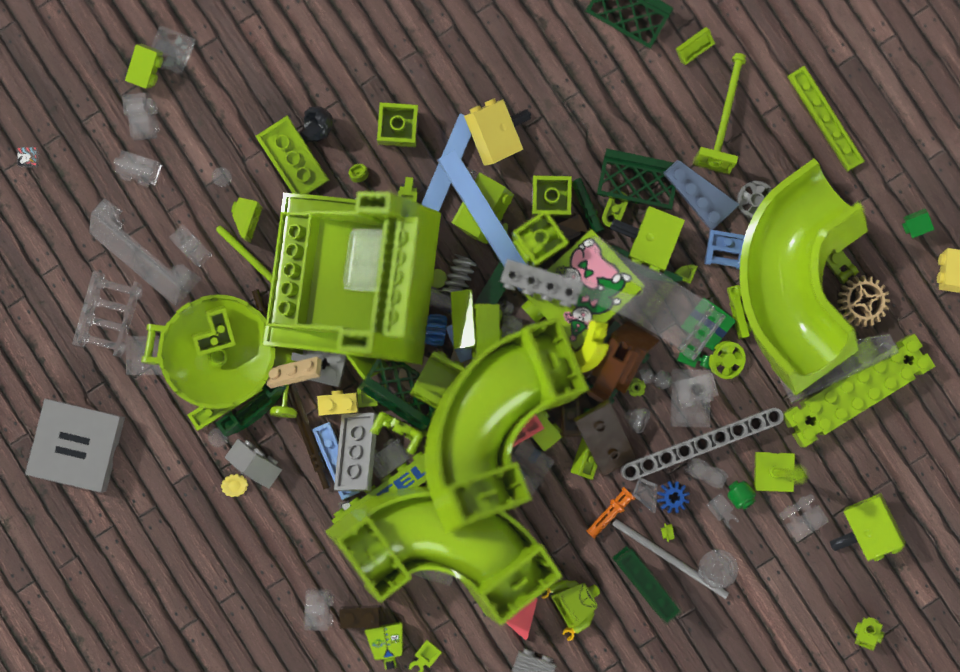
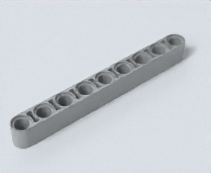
[620,408,784,481]

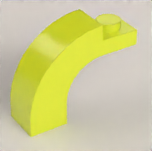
[574,320,609,373]

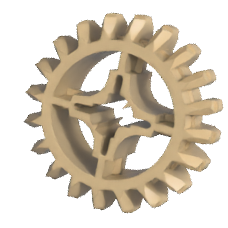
[837,275,890,327]

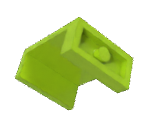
[410,351,464,409]

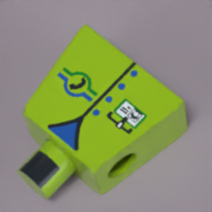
[365,621,403,670]

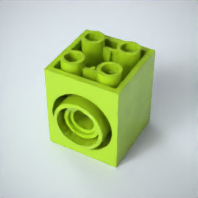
[512,210,568,268]

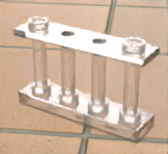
[72,270,143,357]

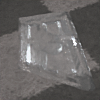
[632,478,657,514]

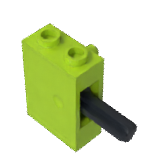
[610,206,685,274]
[830,493,905,561]

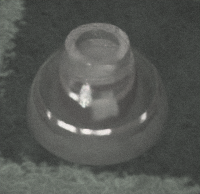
[625,408,650,434]

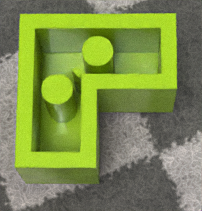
[192,306,236,356]

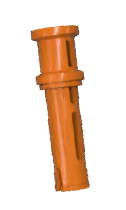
[586,487,636,539]

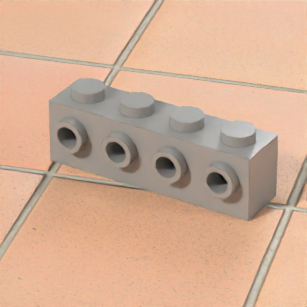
[500,259,583,308]

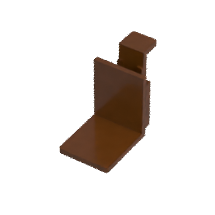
[587,321,660,403]

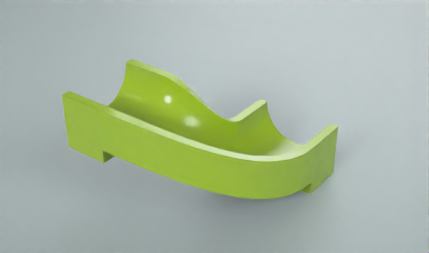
[740,159,868,396]
[425,317,588,534]
[325,487,562,626]

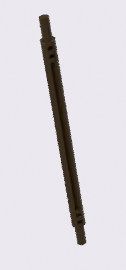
[252,289,331,490]

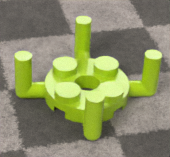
[370,412,424,455]

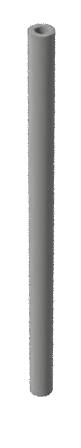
[611,518,729,599]

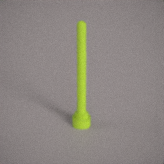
[216,226,272,285]

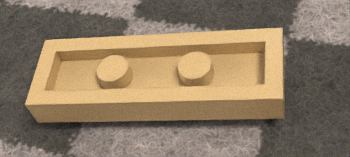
[267,356,322,388]

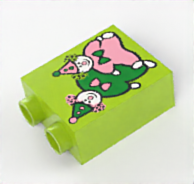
[521,229,644,350]

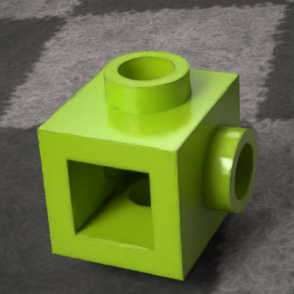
[854,617,884,651]

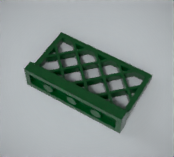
[585,0,674,49]
[596,148,676,211]
[358,359,436,432]

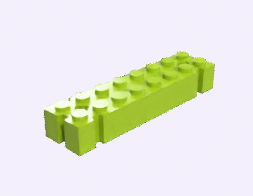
[783,334,935,447]

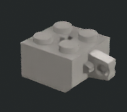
[291,350,348,387]

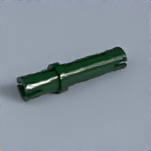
[572,178,604,234]

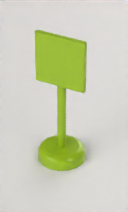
[270,347,304,418]

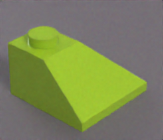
[231,198,263,243]

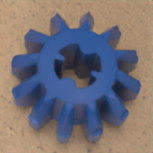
[425,314,447,346]
[657,481,690,514]

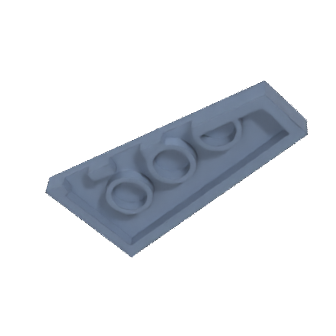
[663,160,740,230]

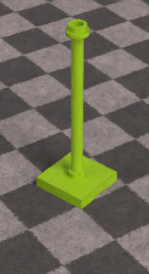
[693,53,746,174]
[754,452,806,492]

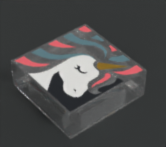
[17,147,38,168]

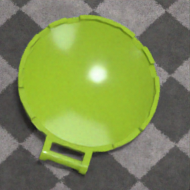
[141,295,276,409]

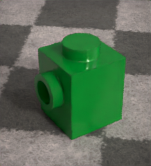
[902,209,935,238]

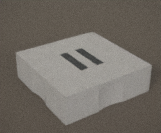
[25,399,125,493]

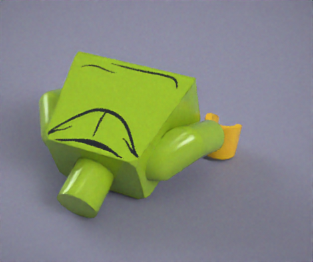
[541,580,600,641]

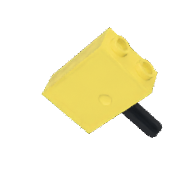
[464,98,531,166]

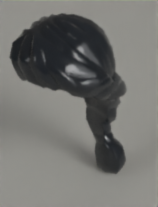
[299,106,334,143]

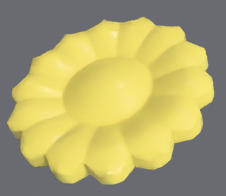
[221,474,248,497]

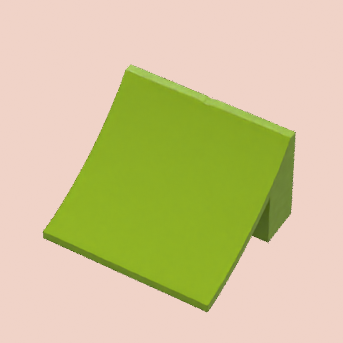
[263,192,441,365]

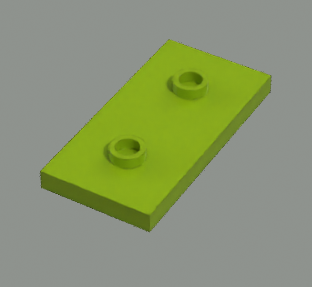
[255,115,329,194]

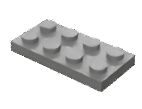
[334,413,378,491]

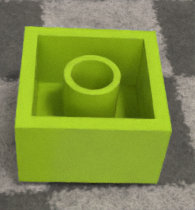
[377,102,419,147]
[532,176,572,218]

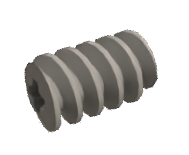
[442,254,477,294]

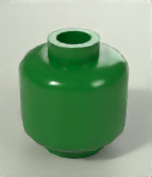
[727,481,756,510]

